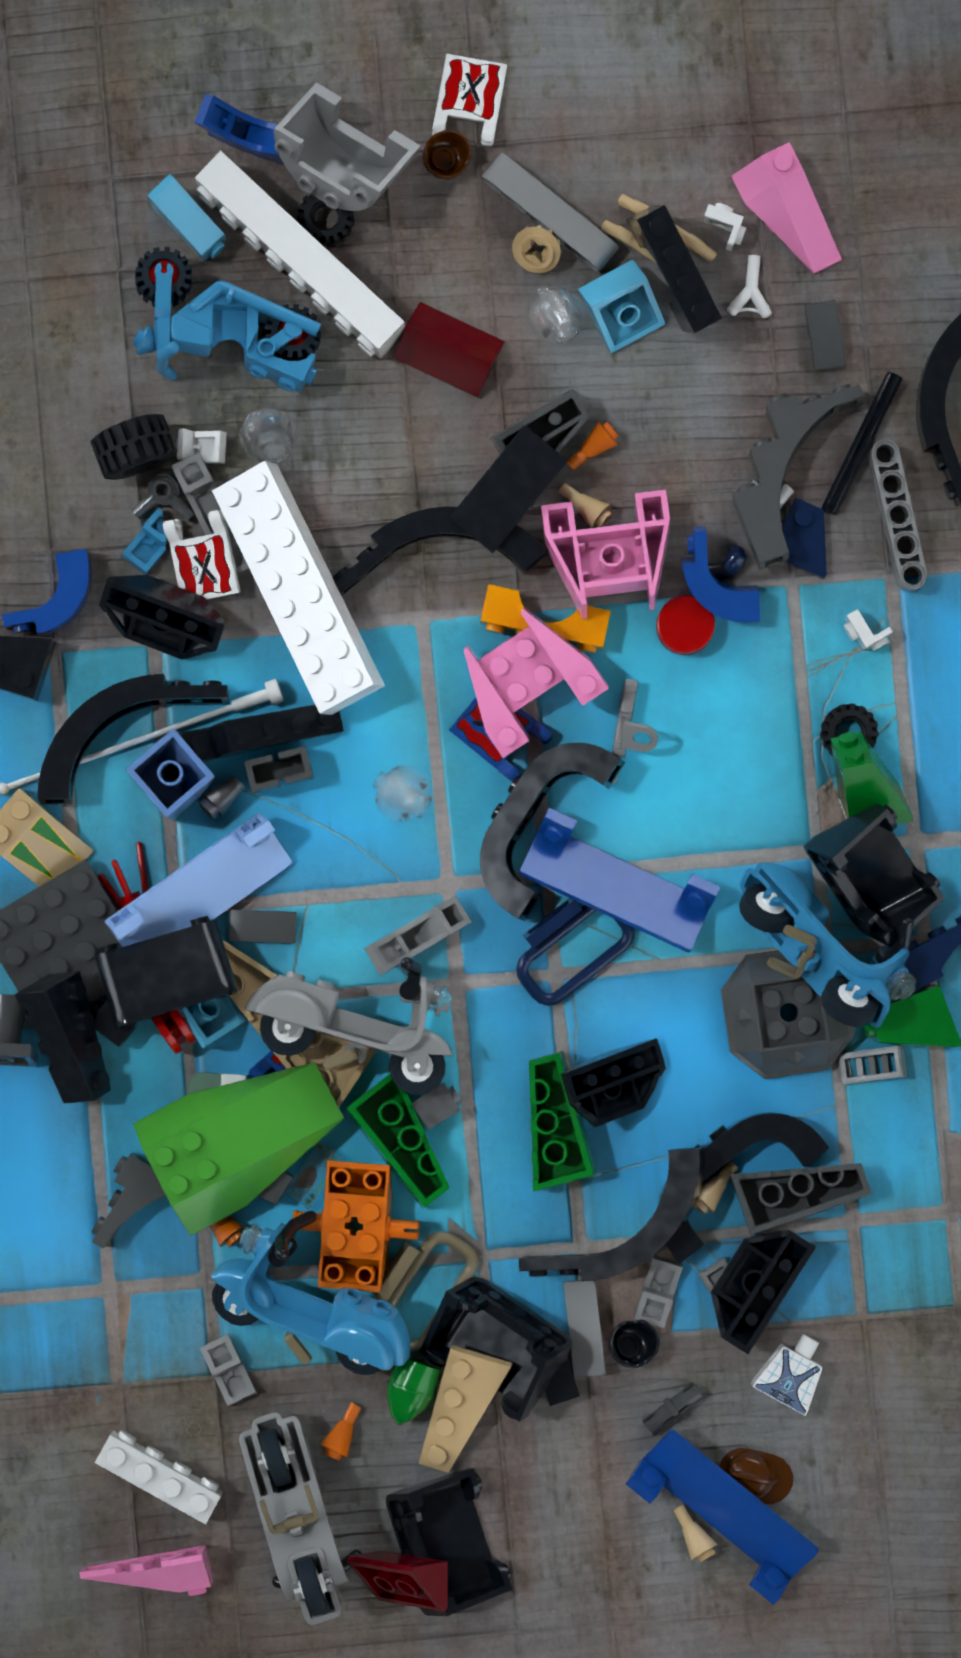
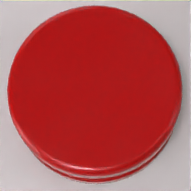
[656,595,715,655]
[151,1010,197,1054]

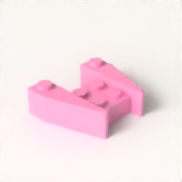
[541,489,670,619]
[463,608,609,758]

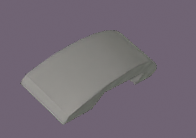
[171,452,249,574]

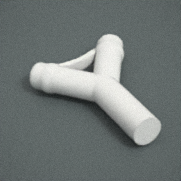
[727,255,772,318]

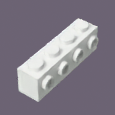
[95,1430,224,1525]

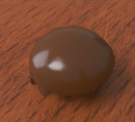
[422,129,472,180]

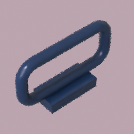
[516,898,635,1006]

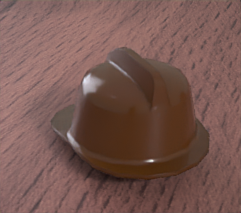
[719,1448,793,1504]

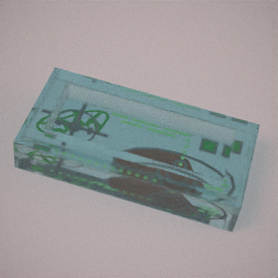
[284,1140,346,1210]

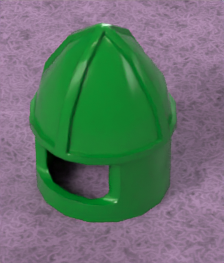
[386,1358,442,1425]

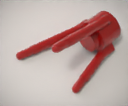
[98,842,149,910]

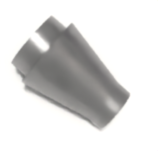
[198,775,245,820]

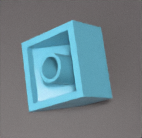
[578,259,666,353]

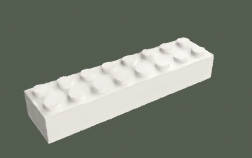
[195,150,405,359]
[212,461,385,715]

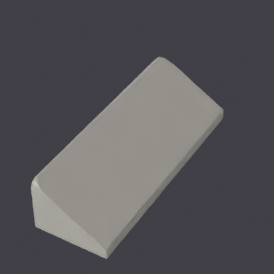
[563,1280,606,1376]

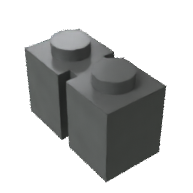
[244,746,314,794]

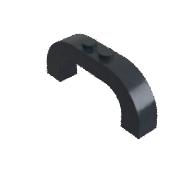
[480,743,626,921]
[658,1112,829,1264]

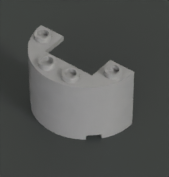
[274,82,420,211]

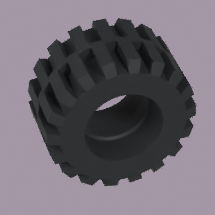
[91,414,177,480]

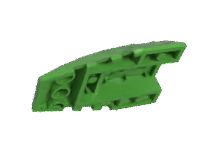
[133,1062,344,1236]

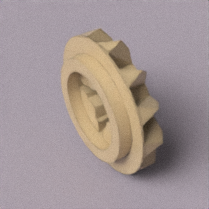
[512,225,562,273]

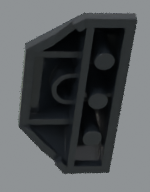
[99,575,226,660]
[561,1038,666,1127]
[711,1230,816,1354]

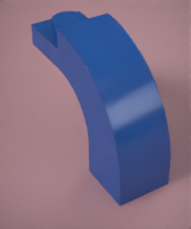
[194,94,284,164]
[681,526,760,622]
[2,549,92,636]

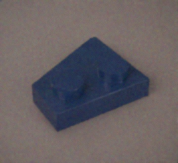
[782,497,827,580]

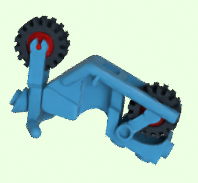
[133,247,321,393]

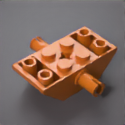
[292,1160,420,1293]

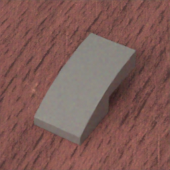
[634,1255,683,1328]
[200,1334,258,1407]

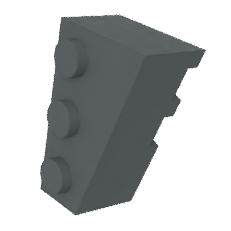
[490,389,590,454]

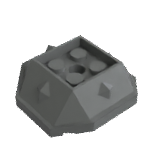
[720,950,855,1079]

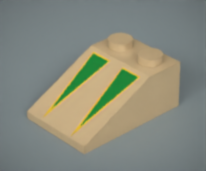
[0,788,94,886]

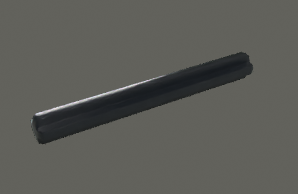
[822,372,902,515]

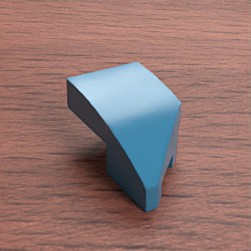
[121,507,166,575]

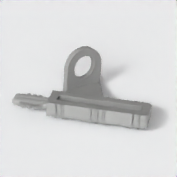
[612,679,658,783]

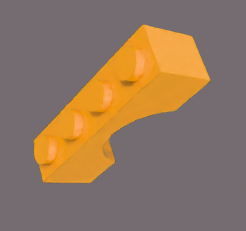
[480,584,611,654]

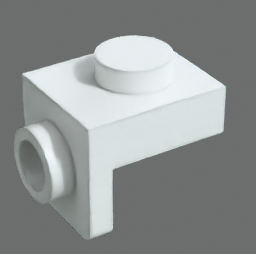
[703,203,746,251]
[175,429,227,464]
[843,609,893,651]

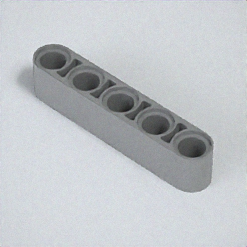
[481,153,619,273]
[868,439,927,592]

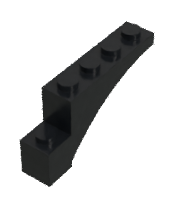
[179,705,344,763]

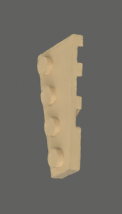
[418,1345,513,1473]

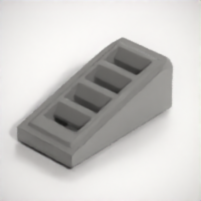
[838,1045,908,1085]

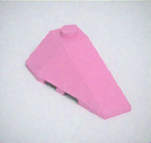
[731,142,842,274]
[79,1544,213,1596]

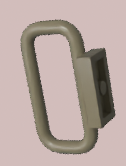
[371,1231,478,1353]

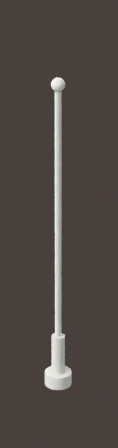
[0,678,285,795]

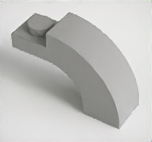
[364,895,471,975]

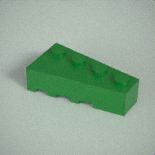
[529,1051,597,1191]
[345,1074,450,1209]

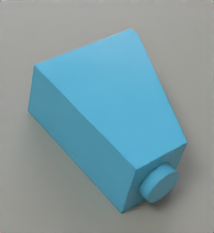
[147,174,226,261]

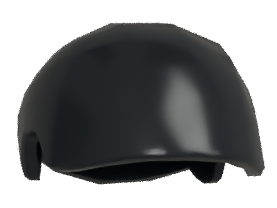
[608,1319,660,1368]

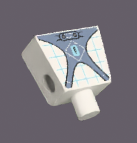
[750,1334,822,1416]

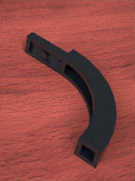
[916,313,961,506]
[332,506,547,596]
[37,674,229,805]
[519,1147,705,1282]

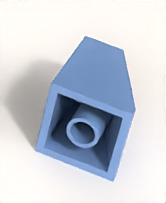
[125,728,215,821]

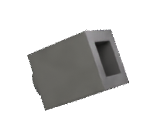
[412,1083,462,1130]

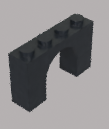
[626,205,722,333]

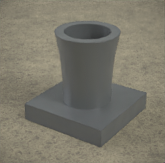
[0,994,38,1067]

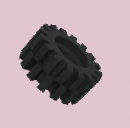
[297,194,354,247]
[820,703,879,756]

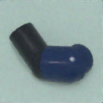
[708,546,747,579]

